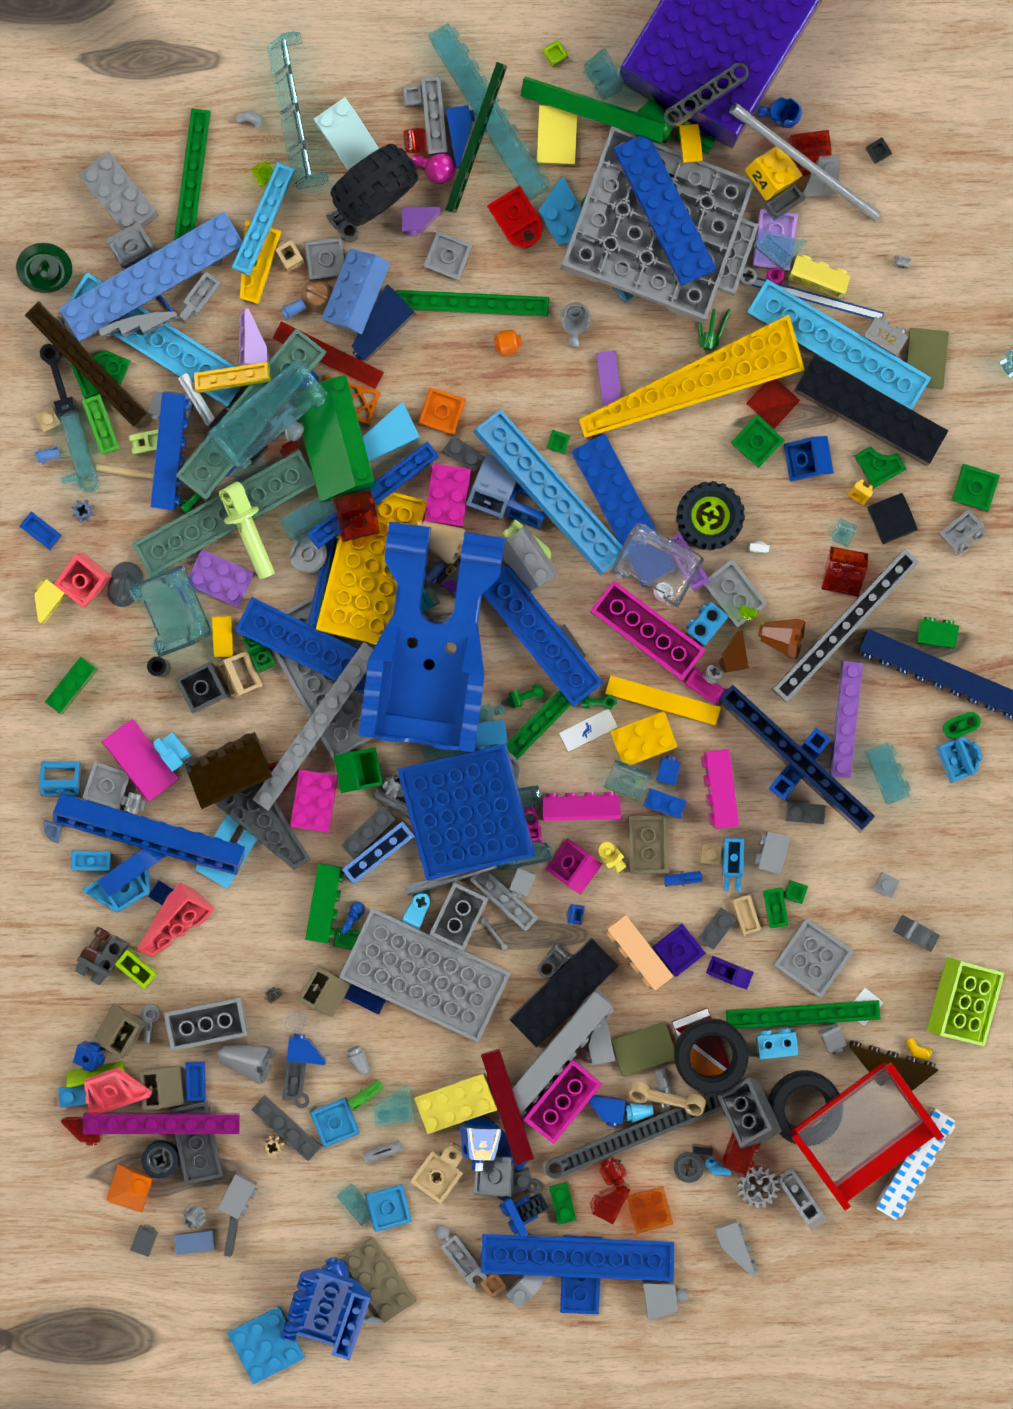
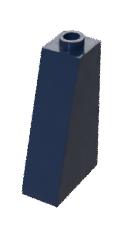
[351,284,416,361]

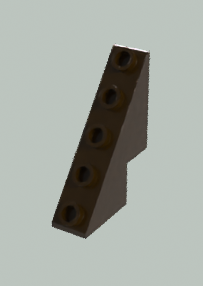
[847,1040,939,1091]

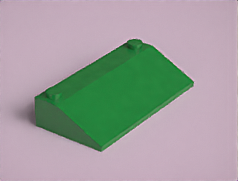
[293,375,376,503]

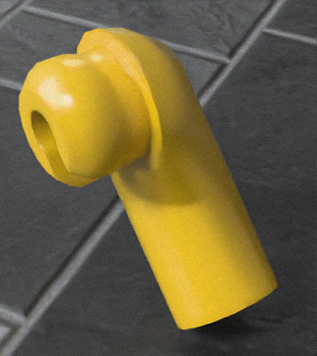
[905,1037,932,1060]

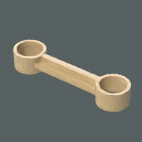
[628,1082,706,1116]

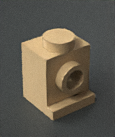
[275,240,305,272]

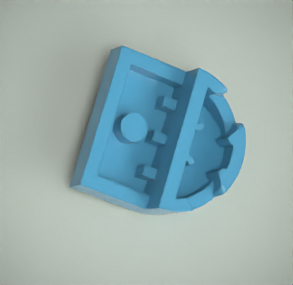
[936,738,982,783]

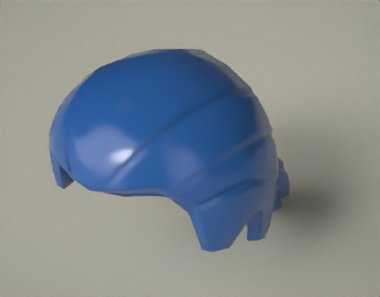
[757,97,802,128]

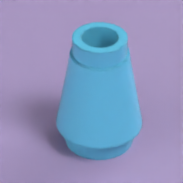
[624,1103,653,1123]

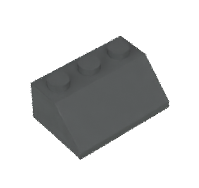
[717,1078,782,1148]

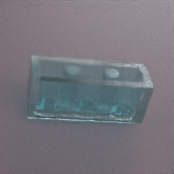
[279,497,339,542]
[865,743,911,805]

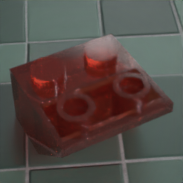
[789,130,832,176]
[821,546,868,597]

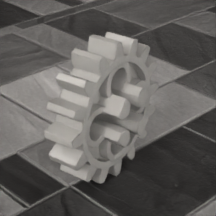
[737,1165,780,1208]

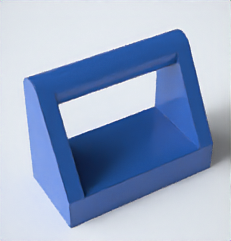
[504,484,546,530]

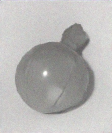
[561,302,591,348]

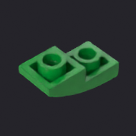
[242,636,276,673]

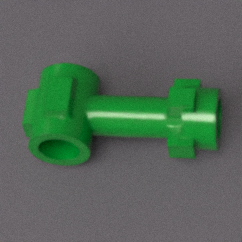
[179,493,201,513]
[508,684,544,709]
[581,695,617,709]

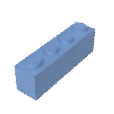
[342,821,415,884]

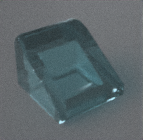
[830,518,857,547]

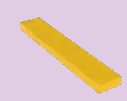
[605,675,721,726]

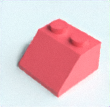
[54,553,112,608]

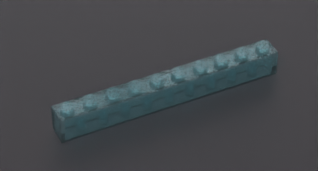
[429,23,549,201]

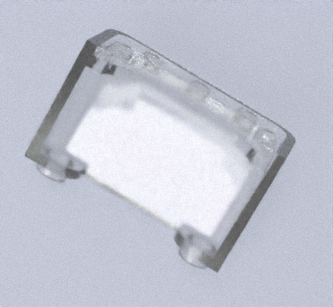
[610,524,704,608]

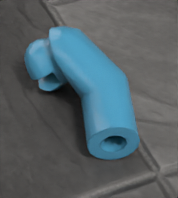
[705,1156,731,1176]

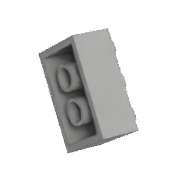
[429,881,489,951]

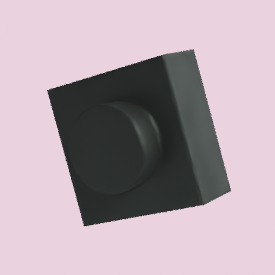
[865,137,892,164]

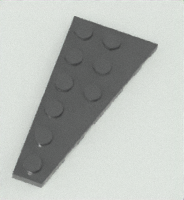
[215,782,311,870]

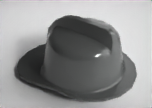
[107,562,142,607]

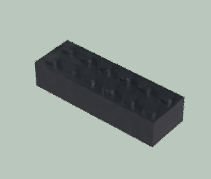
[509,938,619,1048]

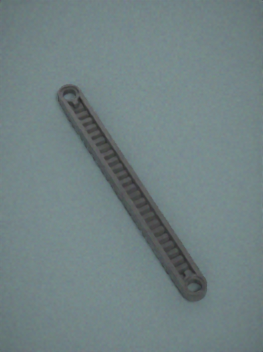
[545,1077,755,1179]

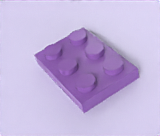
[186,549,254,608]

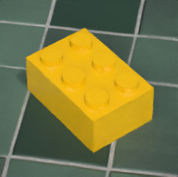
[610,711,678,768]

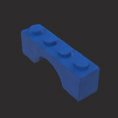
[769,728,831,801]

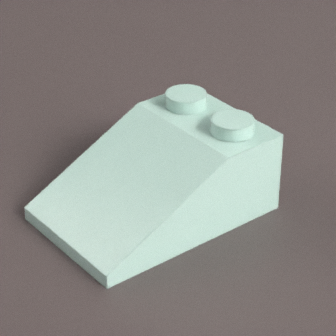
[314,97,379,170]

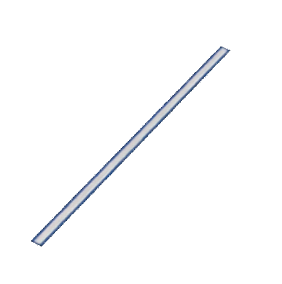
[739,274,884,319]

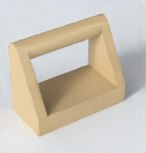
[216,651,263,699]

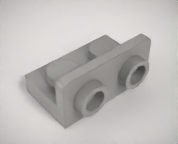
[939,509,986,556]

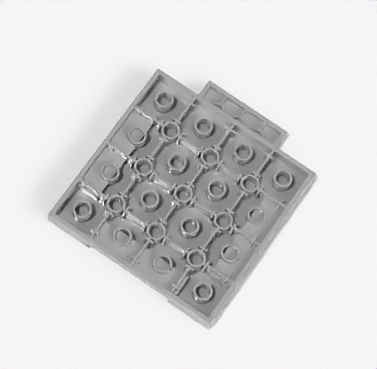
[560,126,759,324]

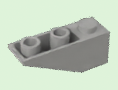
[714,1219,758,1278]

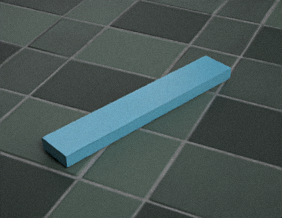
[232,162,295,276]

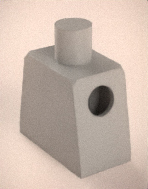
[643,1281,688,1321]

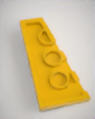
[240,220,282,305]

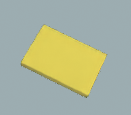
[537,105,577,165]

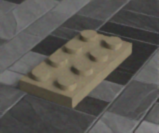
[341,1237,416,1323]

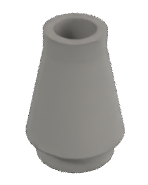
[346,1045,370,1075]

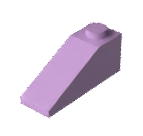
[239,308,269,366]

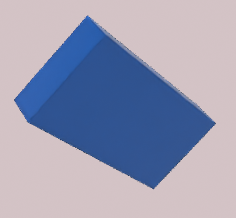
[19,511,62,550]
[185,1061,206,1101]

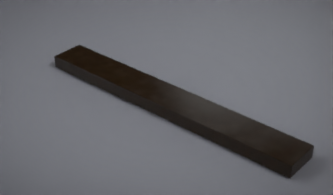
[25,301,147,427]

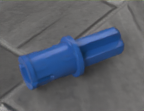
[664,871,702,887]

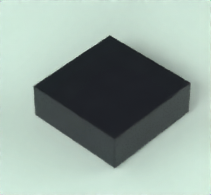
[692,1144,713,1156]

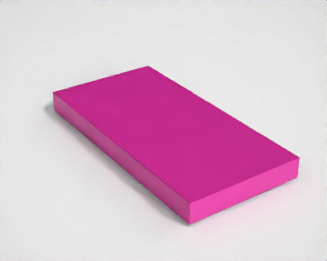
[101,719,179,802]

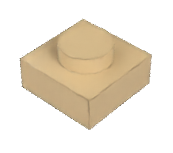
[35,407,62,433]
[700,844,721,865]

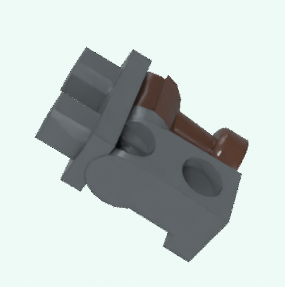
[75,926,129,985]

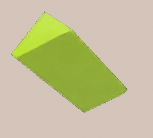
[66,1061,126,1088]

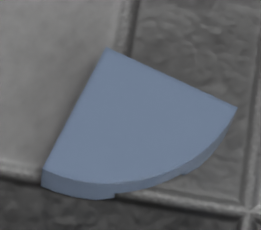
[43,820,63,844]

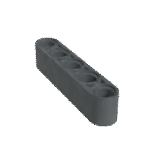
[664,63,748,127]

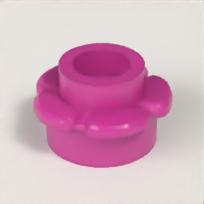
[766,267,785,285]

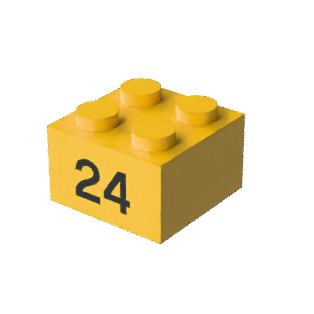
[744,147,803,201]

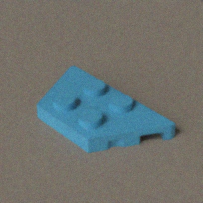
[539,177,582,245]
[82,869,151,913]

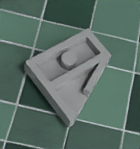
[802,155,839,196]

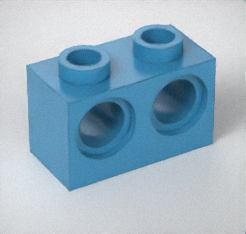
[686,602,729,647]

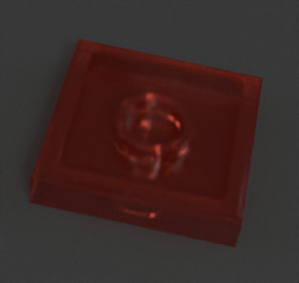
[746,379,800,429]

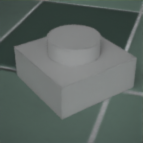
[873,872,900,898]

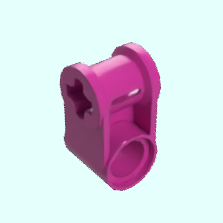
[524,806,543,843]

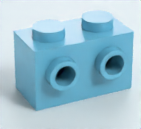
[756,1028,798,1059]

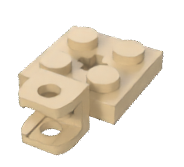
[410,1142,464,1204]

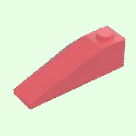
[137,882,215,957]

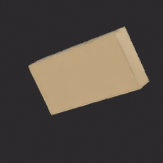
[731,894,761,936]

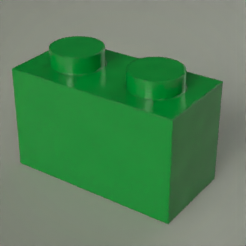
[915,617,959,649]

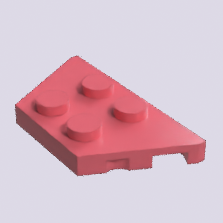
[84,1068,152,1112]

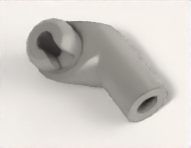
[235,111,263,129]

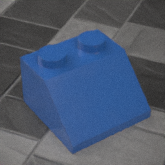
[784,436,834,482]

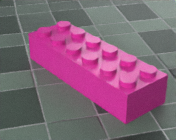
[590,580,705,681]

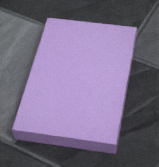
[752,209,798,272]

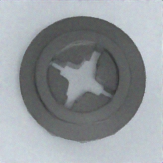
[674,1152,704,1183]

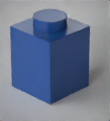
[656,755,681,785]

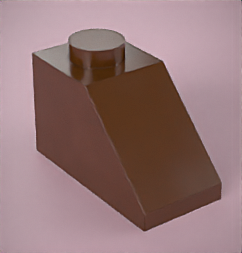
[719,631,749,673]

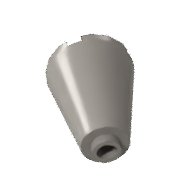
[218,1044,274,1084]

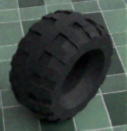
[330,144,418,226]

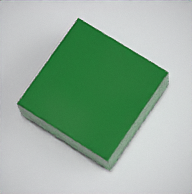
[546,430,570,454]
[784,880,808,904]

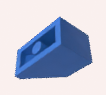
[287,1033,326,1065]
[588,1095,625,1126]

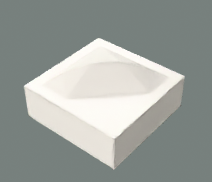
[748,541,770,554]

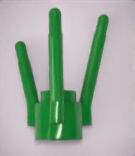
[698,309,731,350]

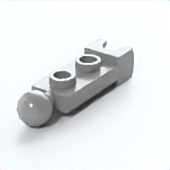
[434,1225,488,1289]

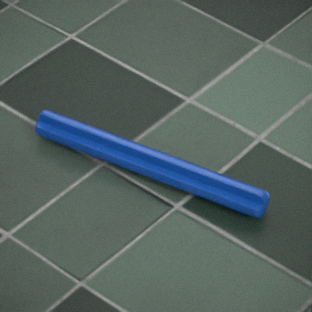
[308,537,337,628]

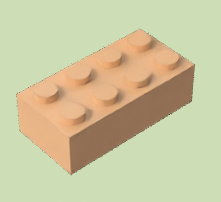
[606,913,673,990]

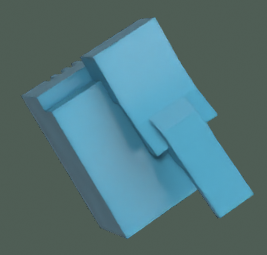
[153,732,192,772]

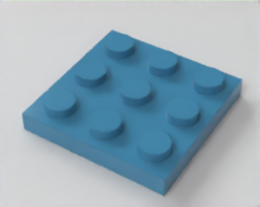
[227,1306,305,1385]

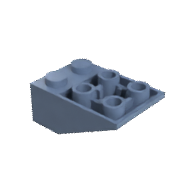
[466,453,517,520]

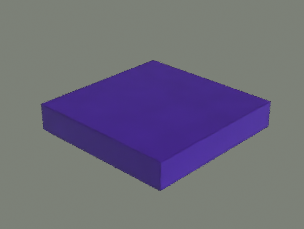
[652,923,706,977]

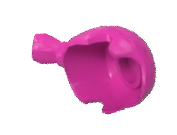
[412,153,456,184]

